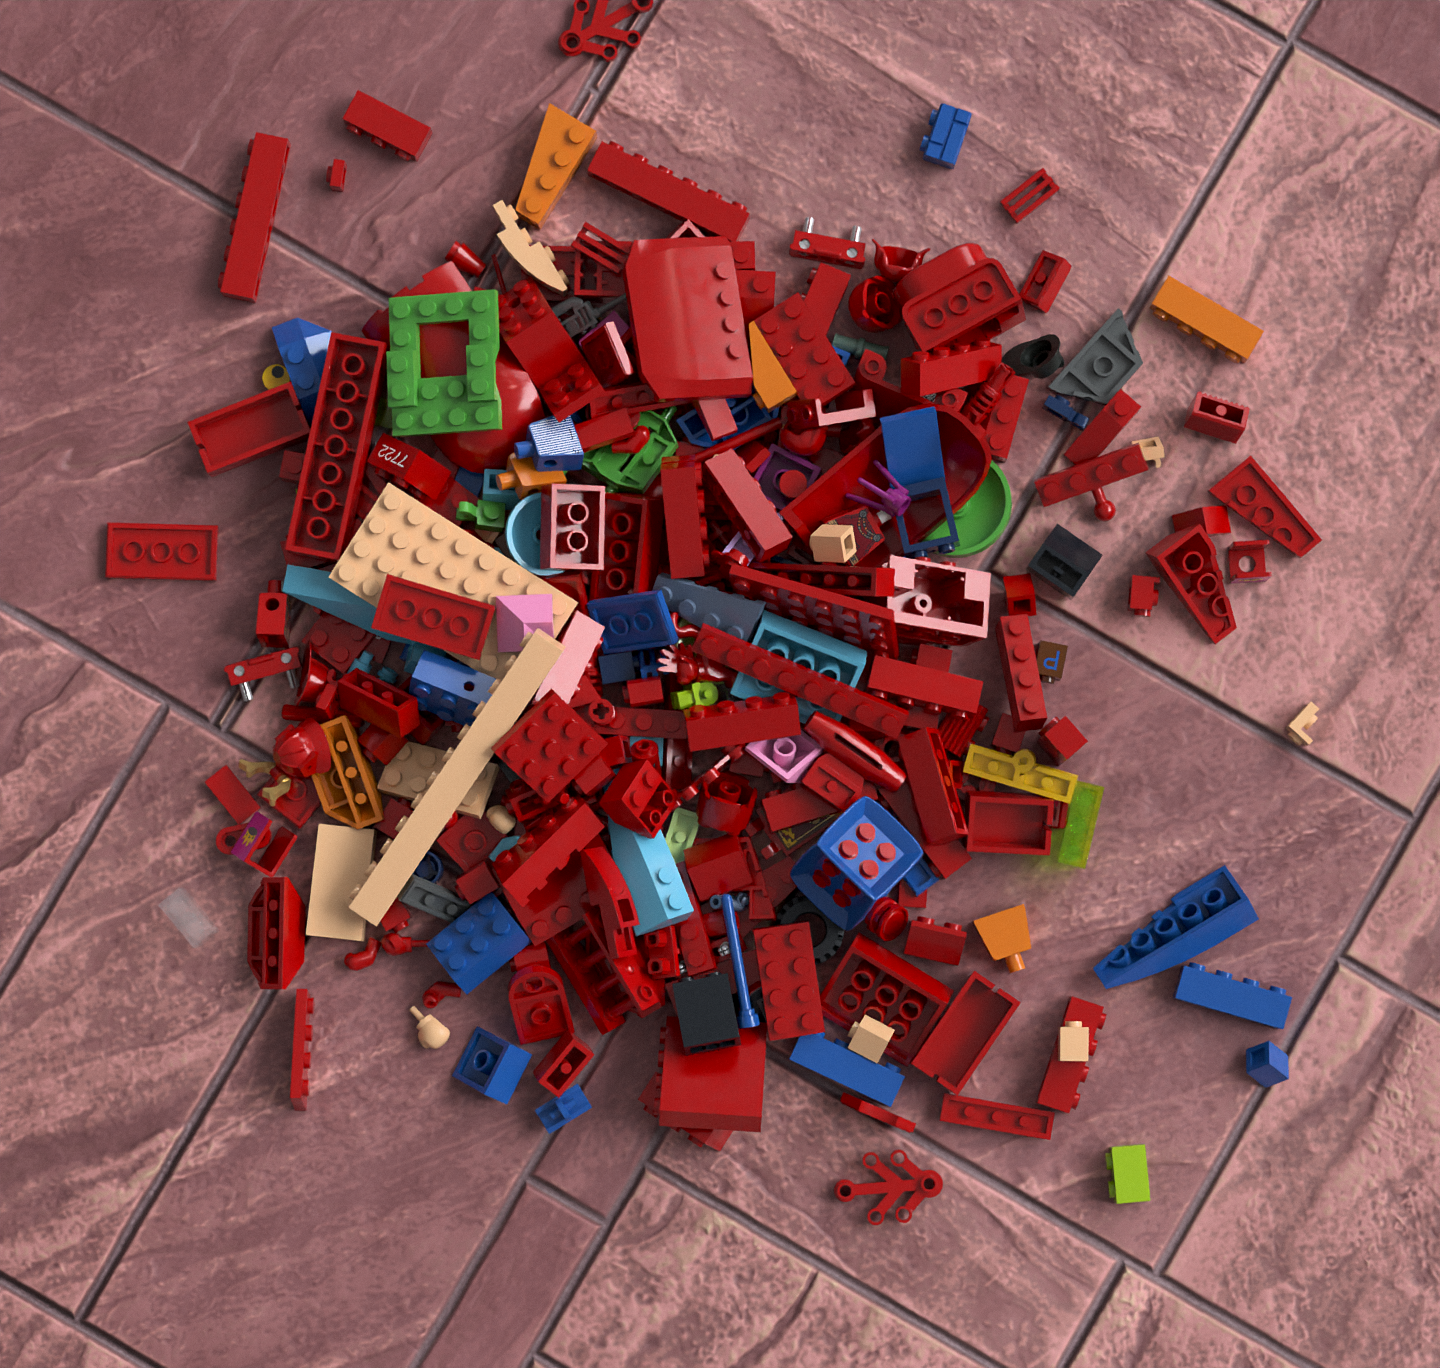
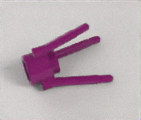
[845,460,911,517]

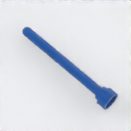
[721,894,760,1029]

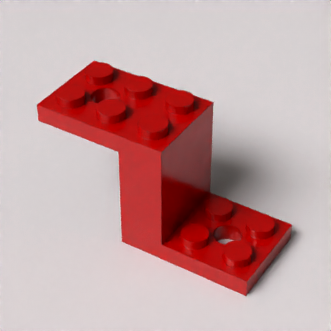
[498,276,605,423]

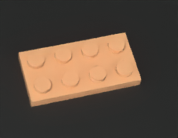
[377,741,500,819]

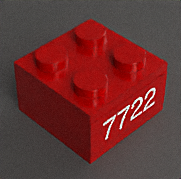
[367,433,451,500]

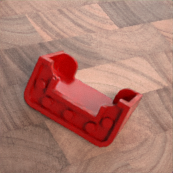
[849,349,968,426]

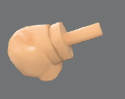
[486,805,516,834]
[409,1006,450,1049]

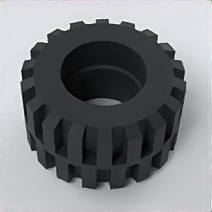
[774,895,844,965]

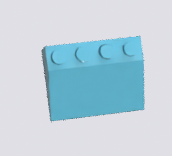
[730,610,867,723]

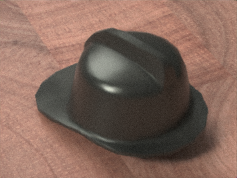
[1002,334,1065,379]

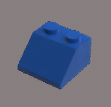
[452,1026,532,1104]

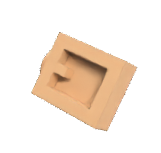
[1285,702,1319,746]

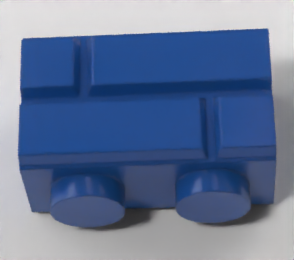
[920,103,972,170]

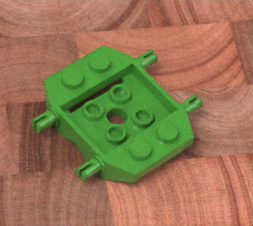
[563,406,679,494]

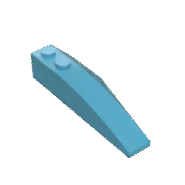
[282,564,413,644]
[603,767,694,937]

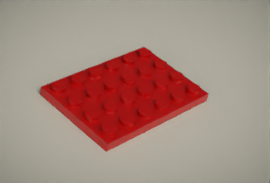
[729,563,899,660]

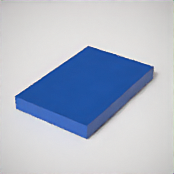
[880,407,945,489]
[586,590,679,655]

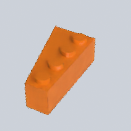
[515,103,597,230]

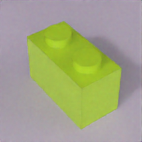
[1105,1144,1150,1204]

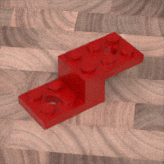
[521,240,633,303]

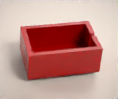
[963,790,1054,855]

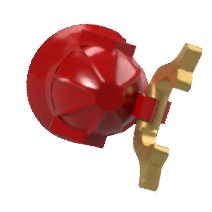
[239,717,331,806]

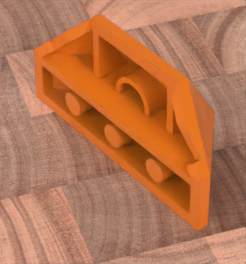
[311,715,384,830]

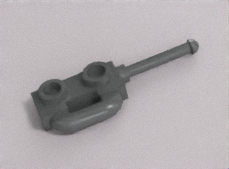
[551,293,627,338]

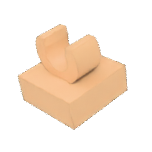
[1131,437,1165,468]

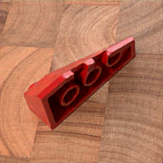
[1145,523,1237,645]

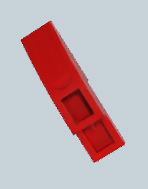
[580,846,640,960]

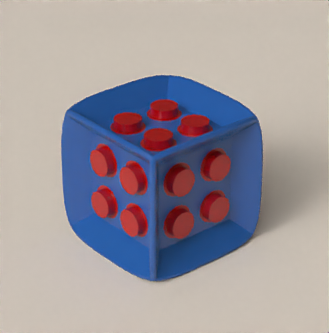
[790,796,923,931]

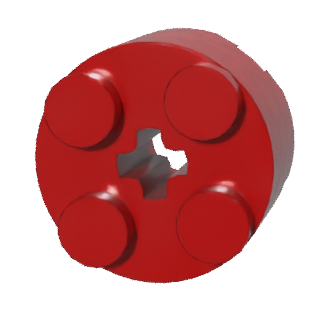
[696,772,757,836]

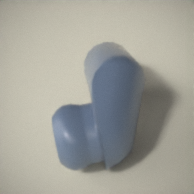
[710,892,749,912]

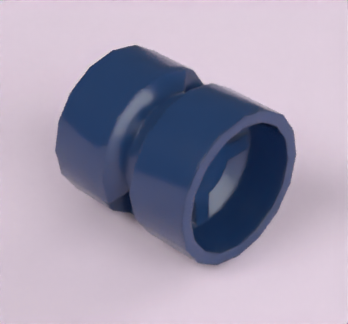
[412,851,444,884]

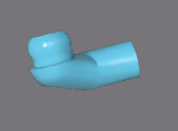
[488,835,521,862]

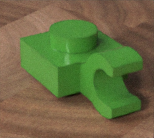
[456,500,505,533]

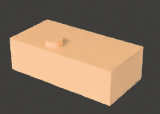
[306,824,377,941]

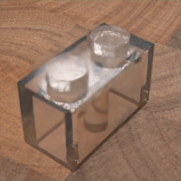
[158,887,219,948]

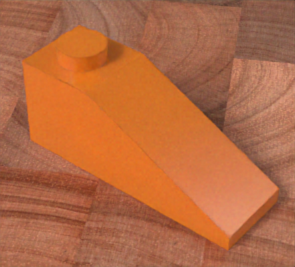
[749,321,797,413]

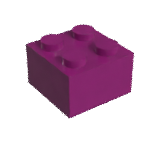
[754,443,821,512]

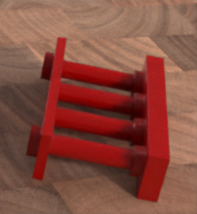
[546,906,660,1036]

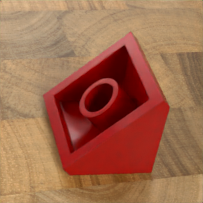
[683,834,754,902]

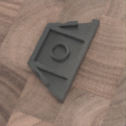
[1048,308,1143,406]

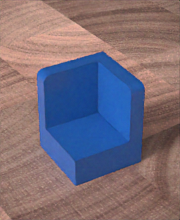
[1246,1041,1289,1087]

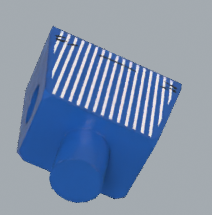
[514,415,584,472]

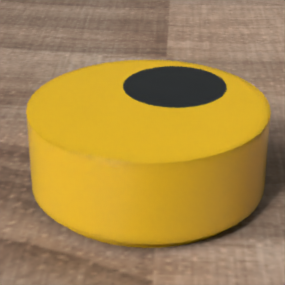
[262,364,291,390]

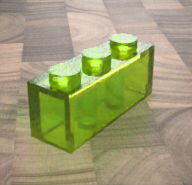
[1056,780,1104,870]

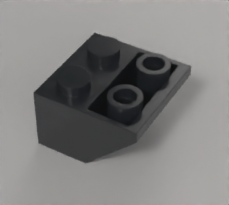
[1026,523,1103,600]

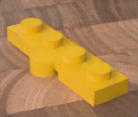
[963,744,1079,804]

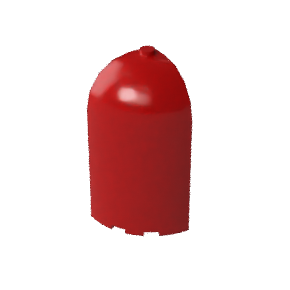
[361,261,545,474]
[779,403,992,599]

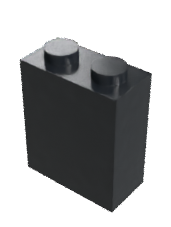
[672,972,741,1056]

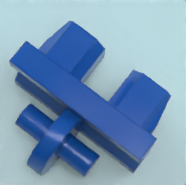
[535,1084,592,1134]

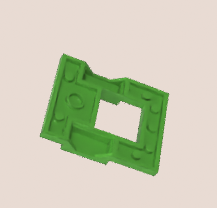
[386,289,502,437]

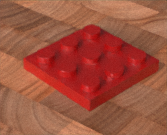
[491,688,608,803]

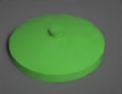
[922,461,1012,558]

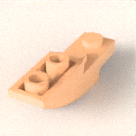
[493,200,570,296]

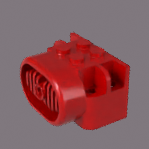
[894,243,1026,352]
[860,555,991,647]

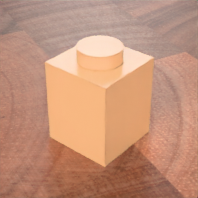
[810,524,857,563]
[848,1015,895,1063]
[1058,1021,1089,1061]

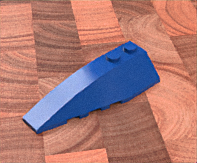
[1093,865,1259,989]

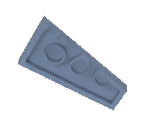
[652,572,766,643]

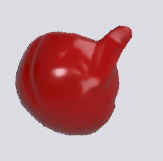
[872,239,931,282]
[780,421,829,456]

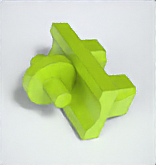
[670,682,718,709]

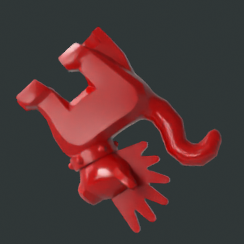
[656,612,738,689]

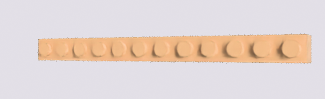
[348,628,566,927]

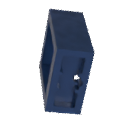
[893,477,960,559]

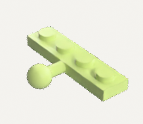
[665,807,699,864]

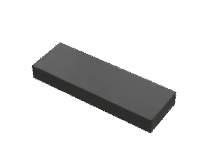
[397,874,477,923]

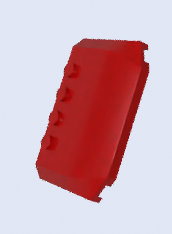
[622,236,753,402]

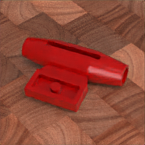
[800,710,907,812]

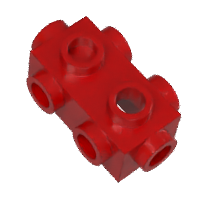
[503,779,571,823]

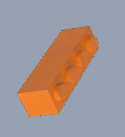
[1150,275,1264,364]

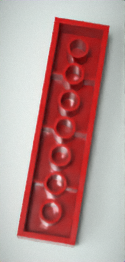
[285,332,390,563]

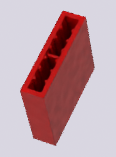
[654,1016,767,1132]

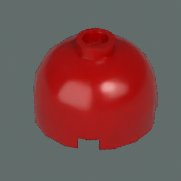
[848,276,902,333]

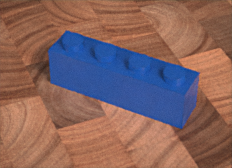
[1173,962,1292,1029]
[789,1032,905,1107]

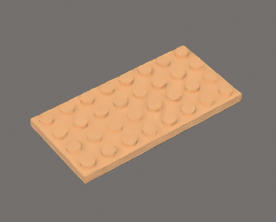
[329,482,578,680]

